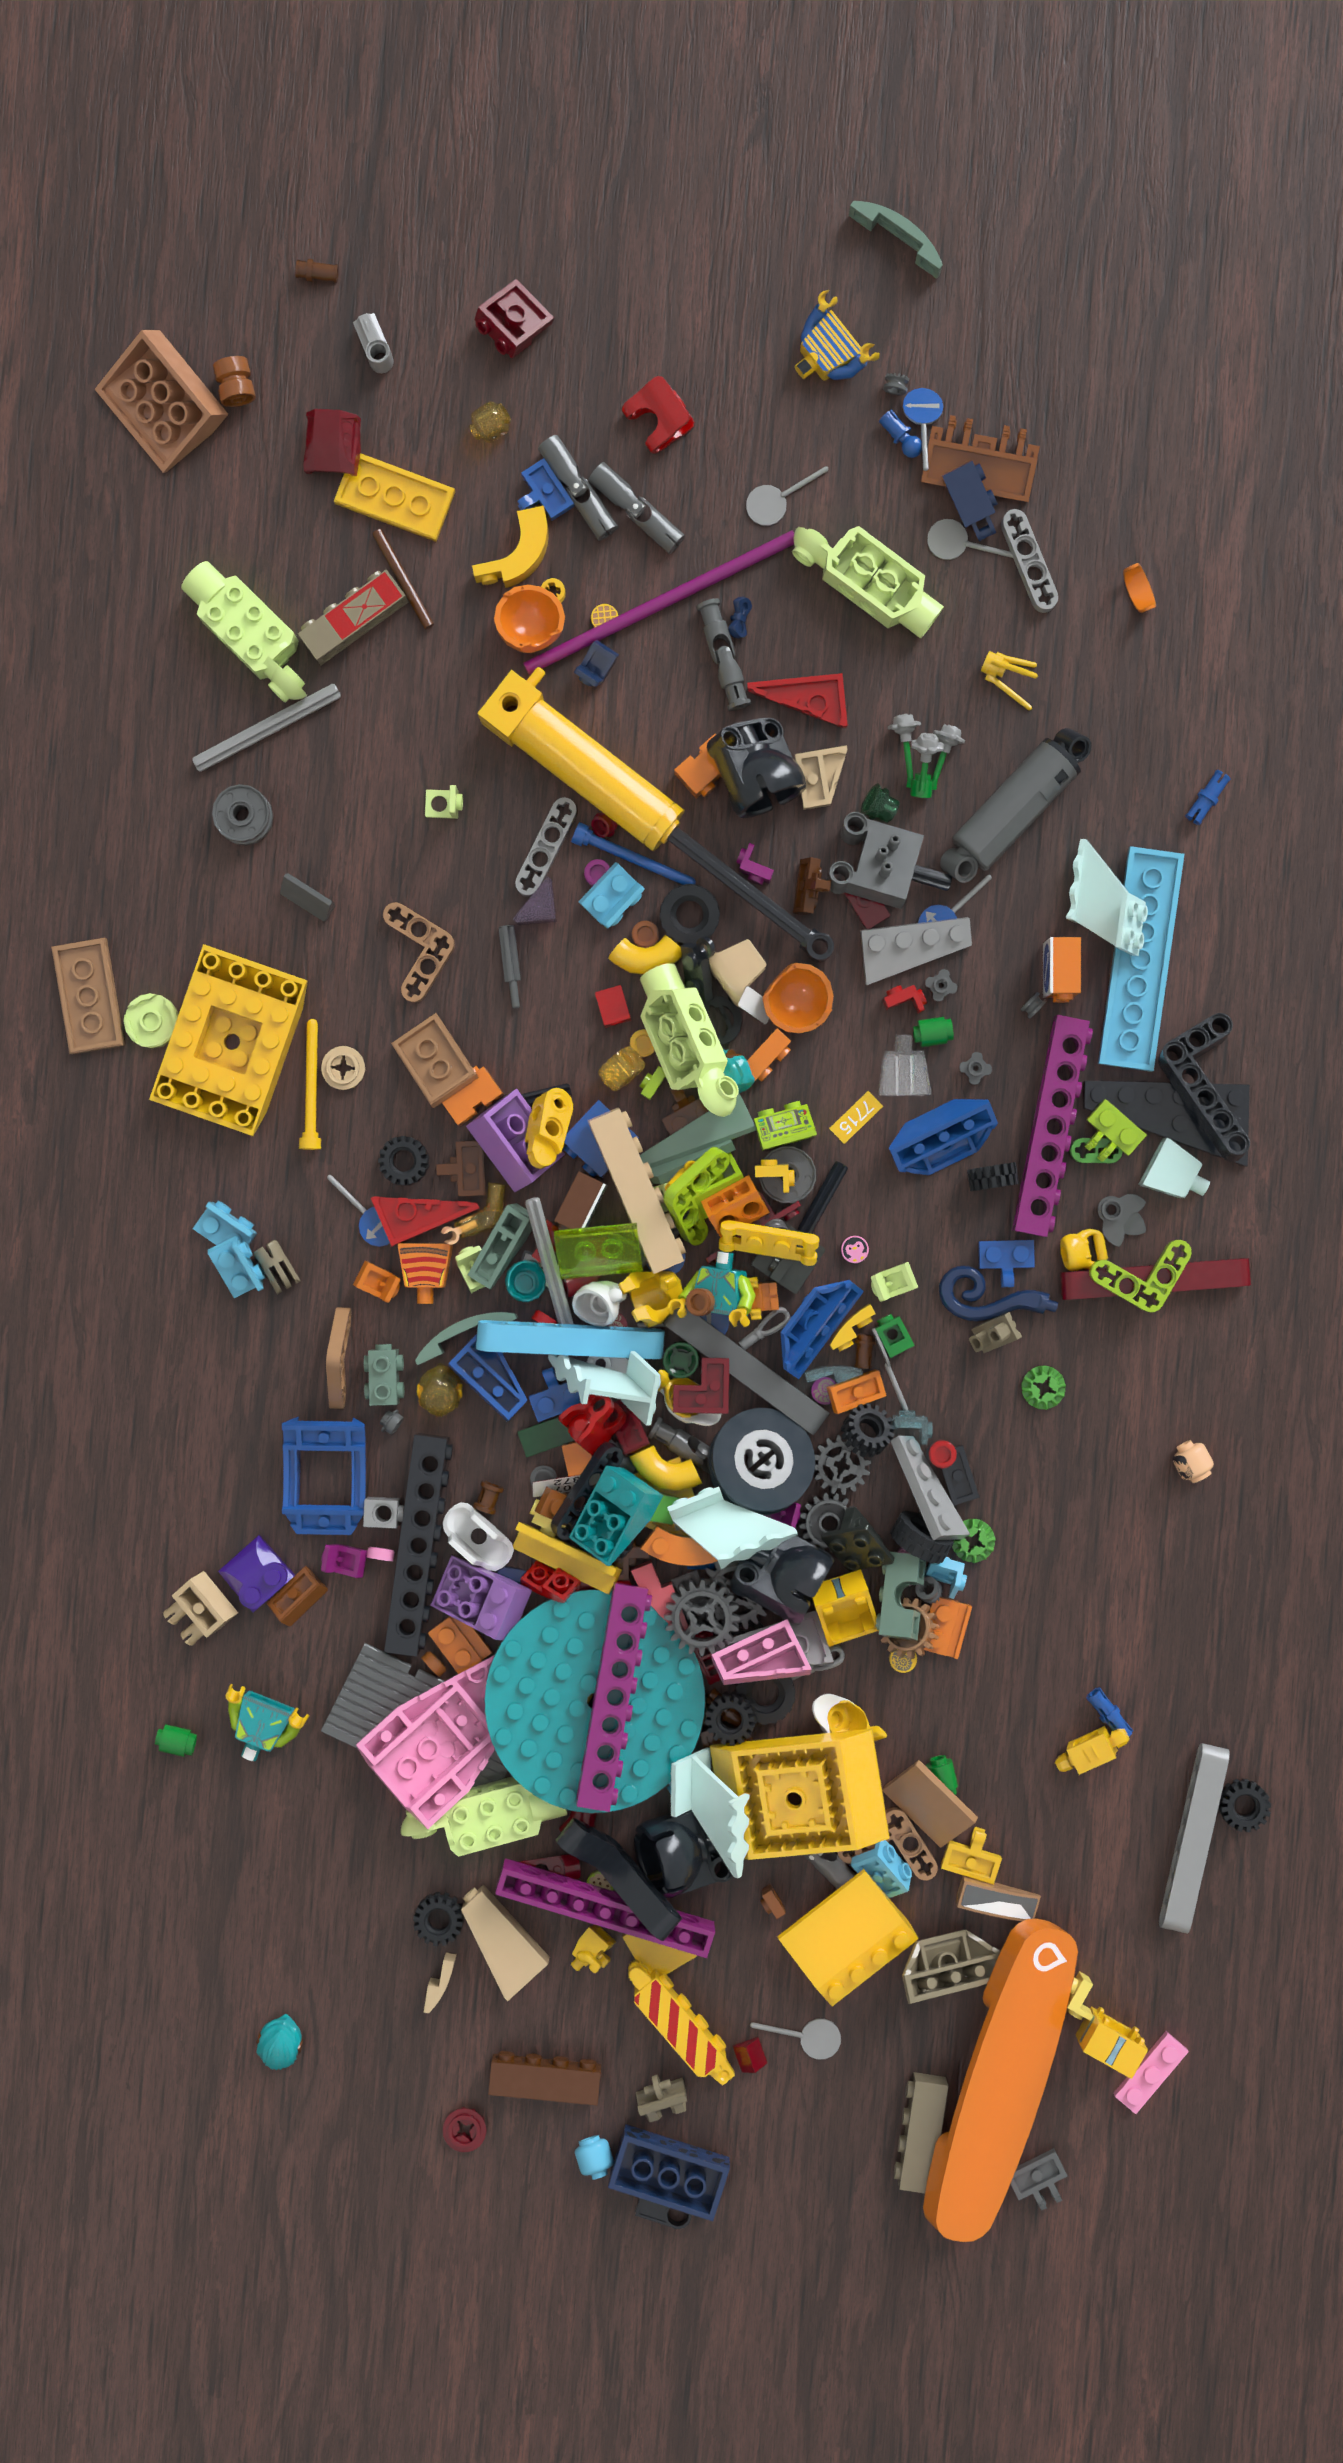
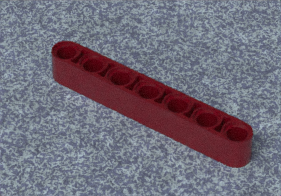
[1060,1258,1251,1300]

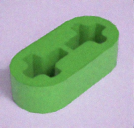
[1069,1138,1123,1163]

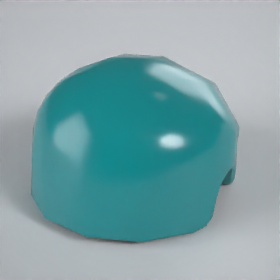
[505,1260,546,1302]

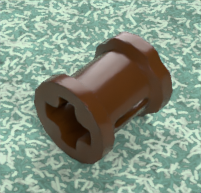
[473,1480,504,1515]

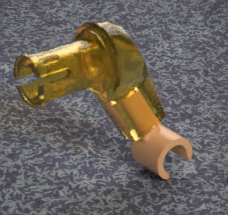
[441,1183,506,1245]

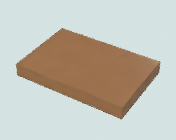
[391,1013,479,1108]
[882,1760,978,1848]

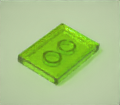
[554,1223,643,1279]

